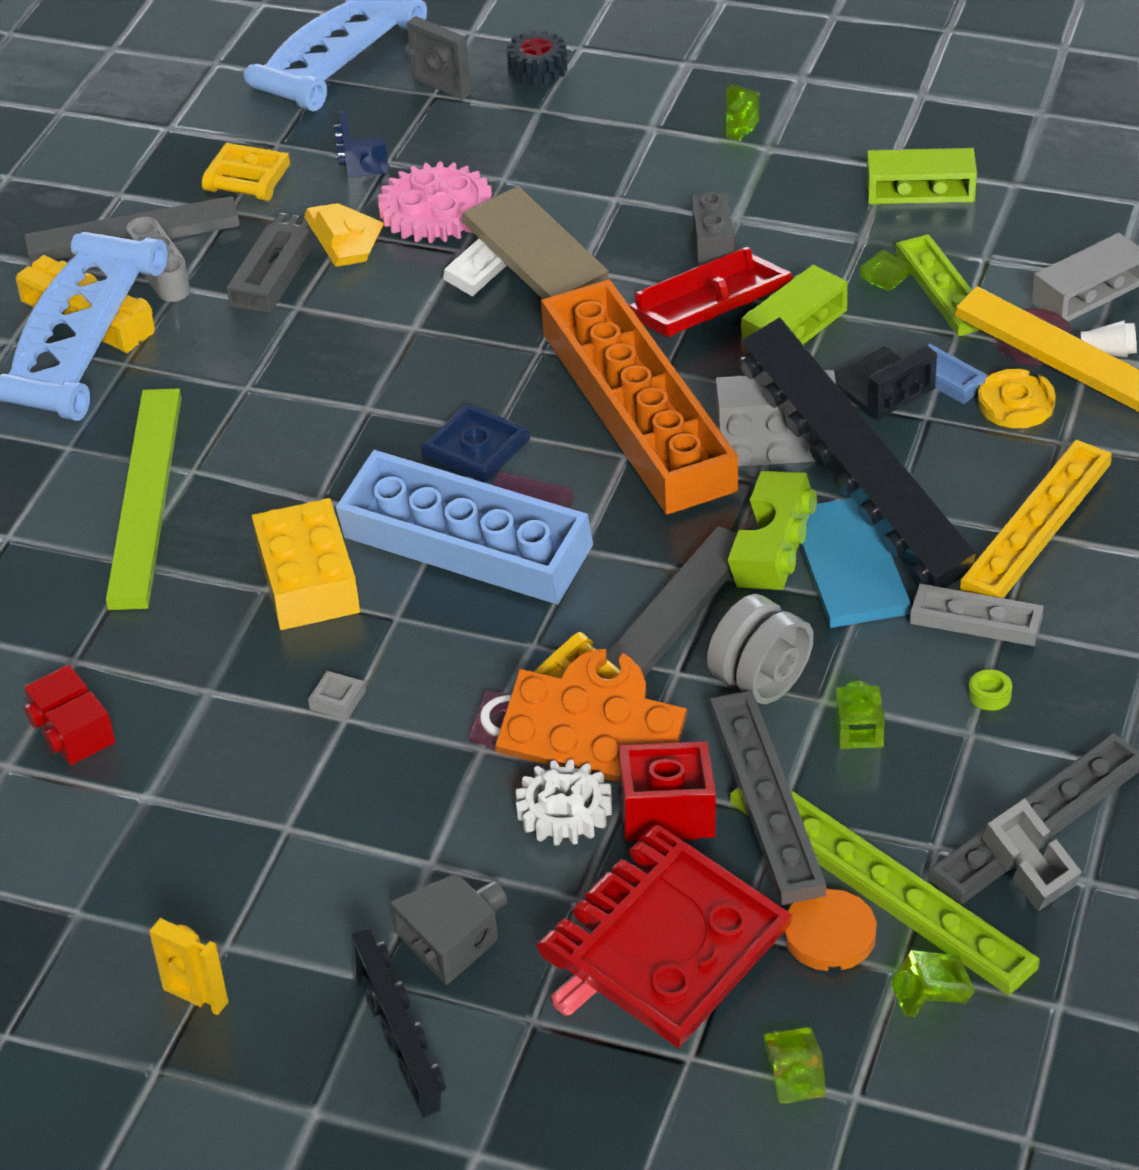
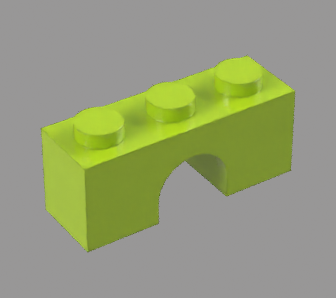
[728,471,817,590]

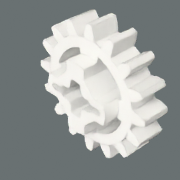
[516,760,612,846]

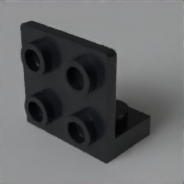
[834,346,937,420]

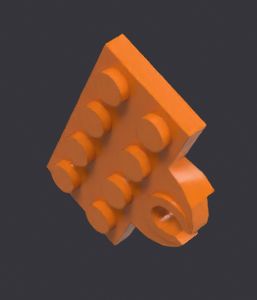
[495,649,687,783]

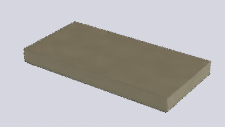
[462,186,609,299]

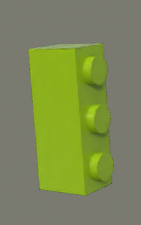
[867,148,977,204]
[741,265,848,344]

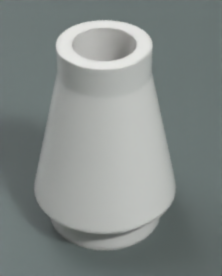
[1081,320,1137,358]

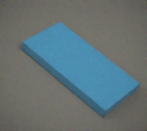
[799,498,911,628]

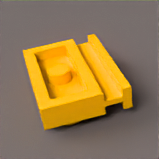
[149,918,228,1015]

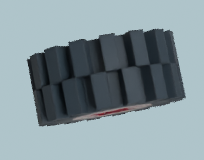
[507,31,567,86]

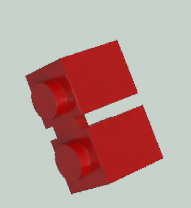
[23,665,116,766]

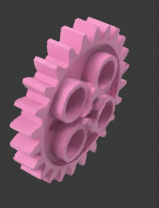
[378,162,492,243]

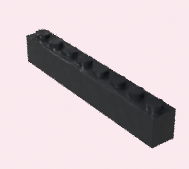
[739,317,976,588]

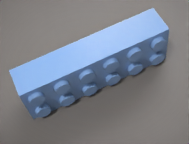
[336,450,593,605]

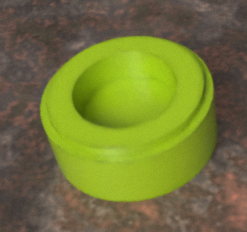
[968,669,1012,711]

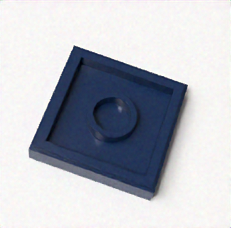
[421,403,530,483]

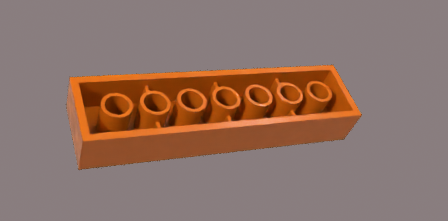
[541,279,738,515]

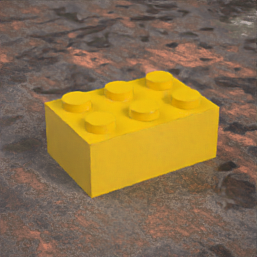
[251,498,360,630]

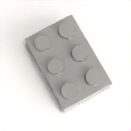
[716,370,836,467]

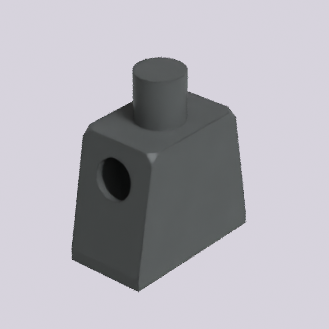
[390,875,508,985]

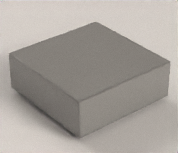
[308,671,366,720]

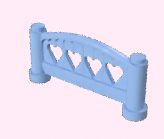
[244,0,427,111]
[0,232,168,421]

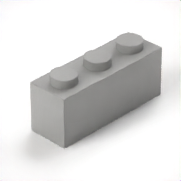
[1032,233,1139,325]

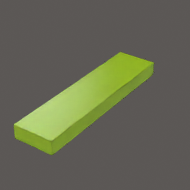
[895,234,980,336]

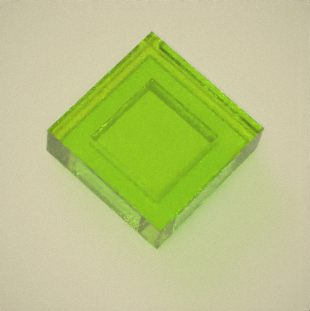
[860,250,912,291]

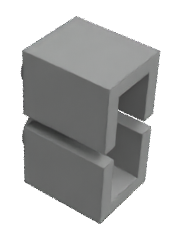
[982,798,1082,912]

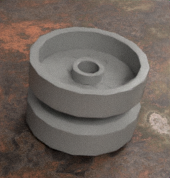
[707,594,813,704]

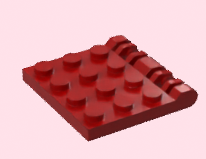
[537,825,792,1049]

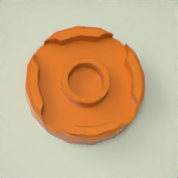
[784,889,877,971]

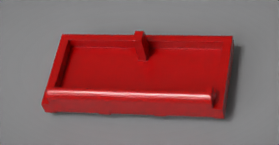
[629,247,792,338]

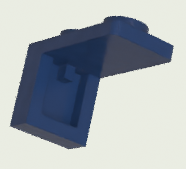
[334,111,389,178]

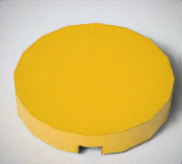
[977,369,1056,429]

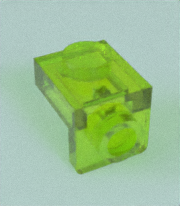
[726,84,759,142]

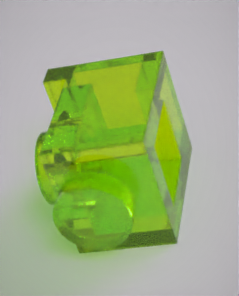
[836,680,885,749]

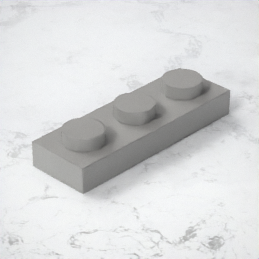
[910,584,1044,646]

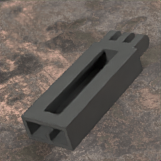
[226,213,313,313]

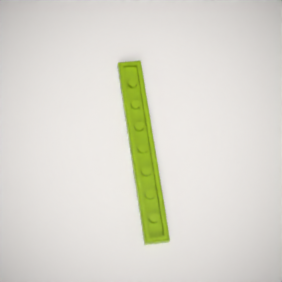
[106,389,182,610]
[730,787,1040,996]

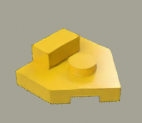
[304,203,384,267]

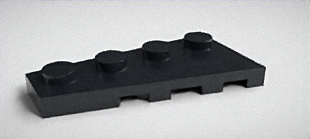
[352,927,446,1117]

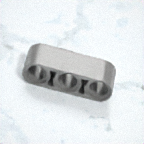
[126,217,190,302]

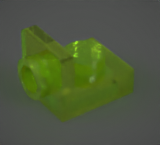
[891,950,975,1017]
[763,1027,826,1104]

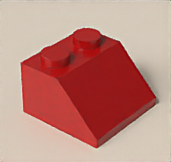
[619,742,716,841]

